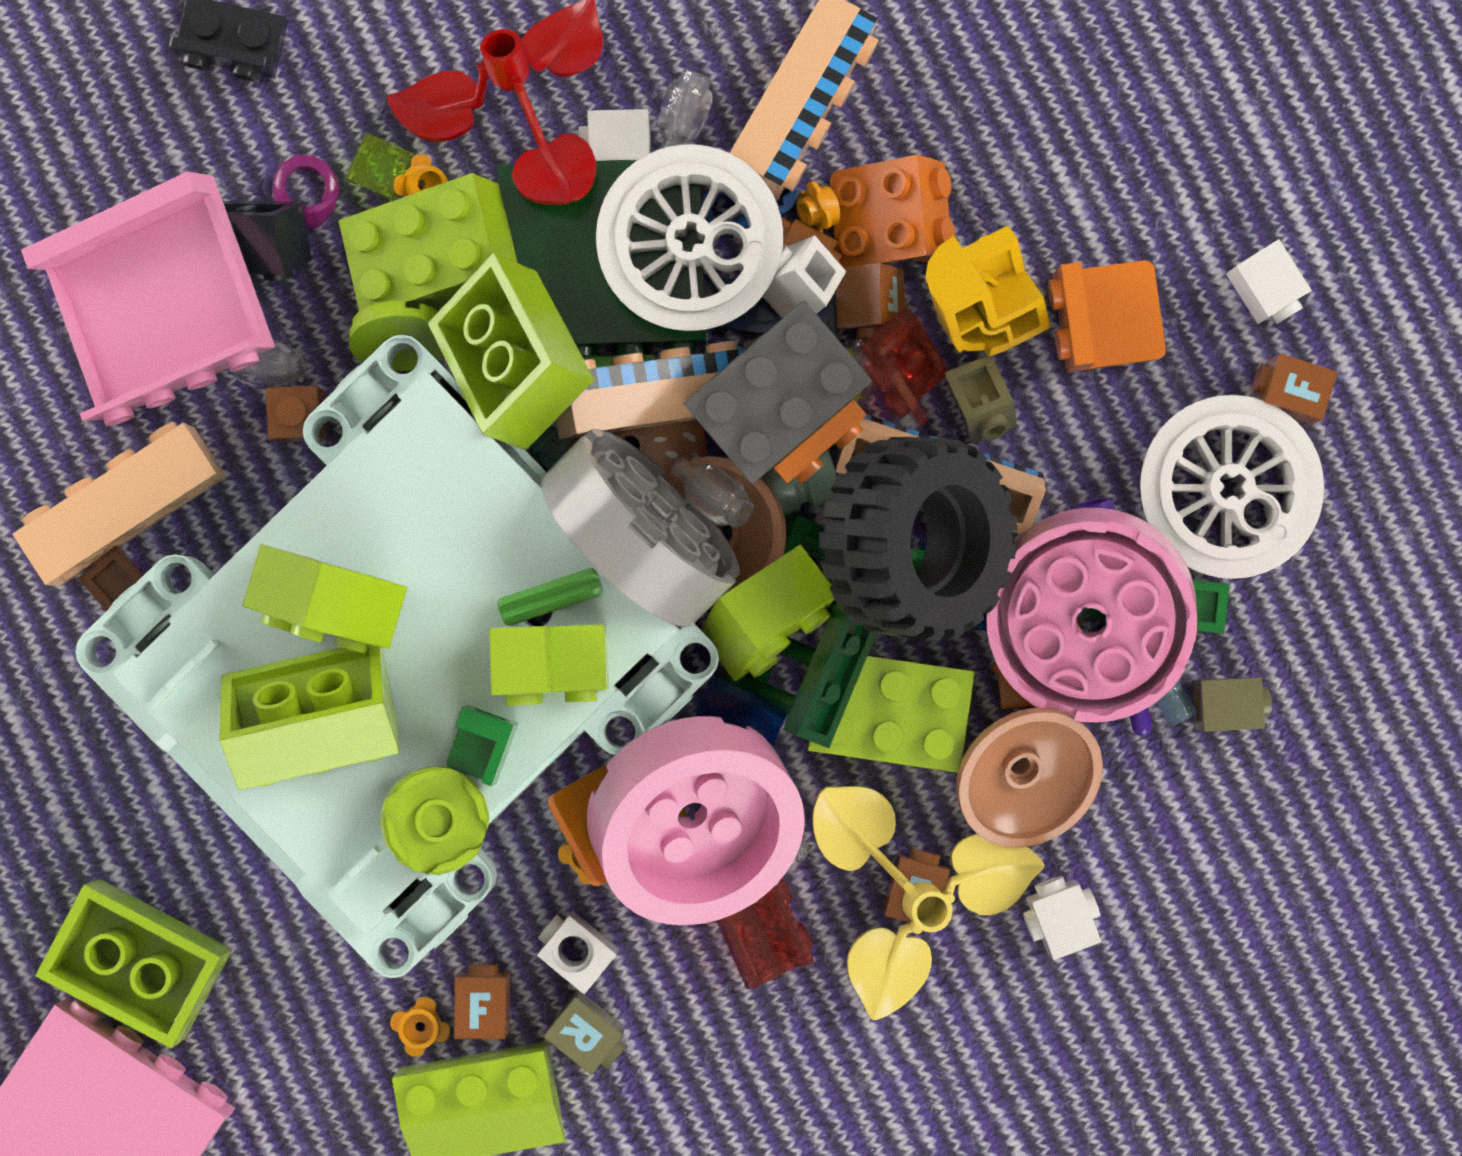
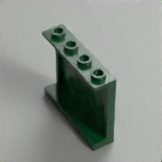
[498,160,707,357]

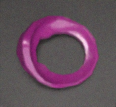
[273,155,339,229]

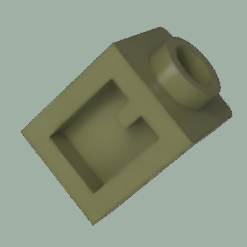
[944,355,1017,444]

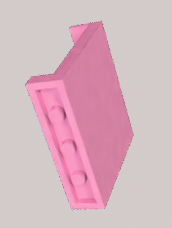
[21,172,275,426]
[0,998,235,1156]

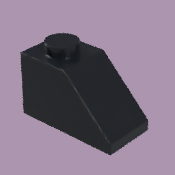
[223,201,312,281]

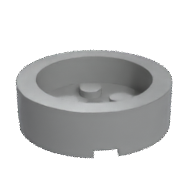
[541,429,740,626]

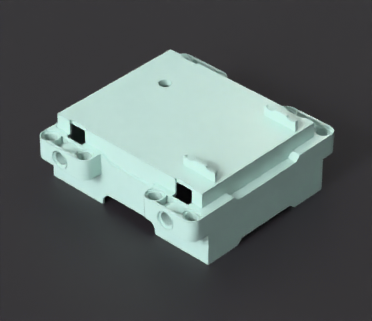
[75,335,719,978]

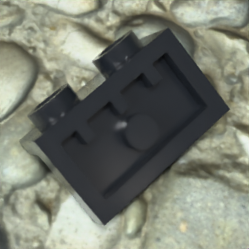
[168,0,289,82]

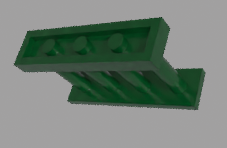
[714,513,876,748]

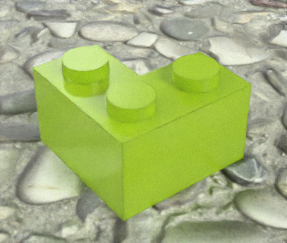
[242,544,408,654]
[701,544,835,681]
[489,624,609,706]

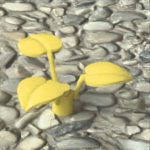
[812,786,1044,1020]

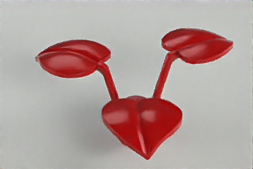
[387,0,604,205]

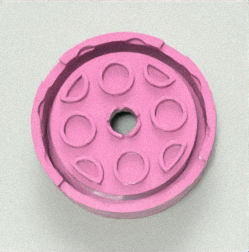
[987,508,1197,722]
[587,716,805,925]

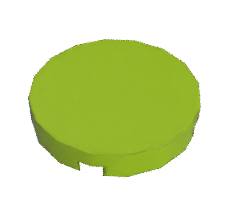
[349,300,443,371]
[379,766,490,875]

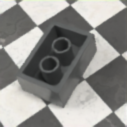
[683,300,873,484]

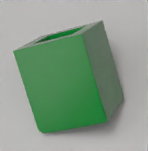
[446,705,518,787]

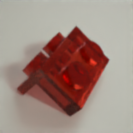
[860,306,949,427]
[716,878,814,989]

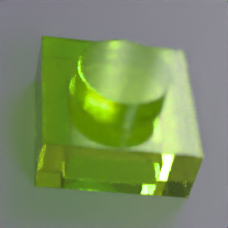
[345,132,414,201]

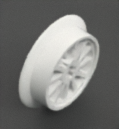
[596,144,783,331]
[1140,395,1324,579]

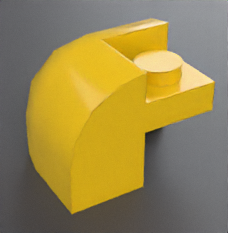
[925,225,1051,357]

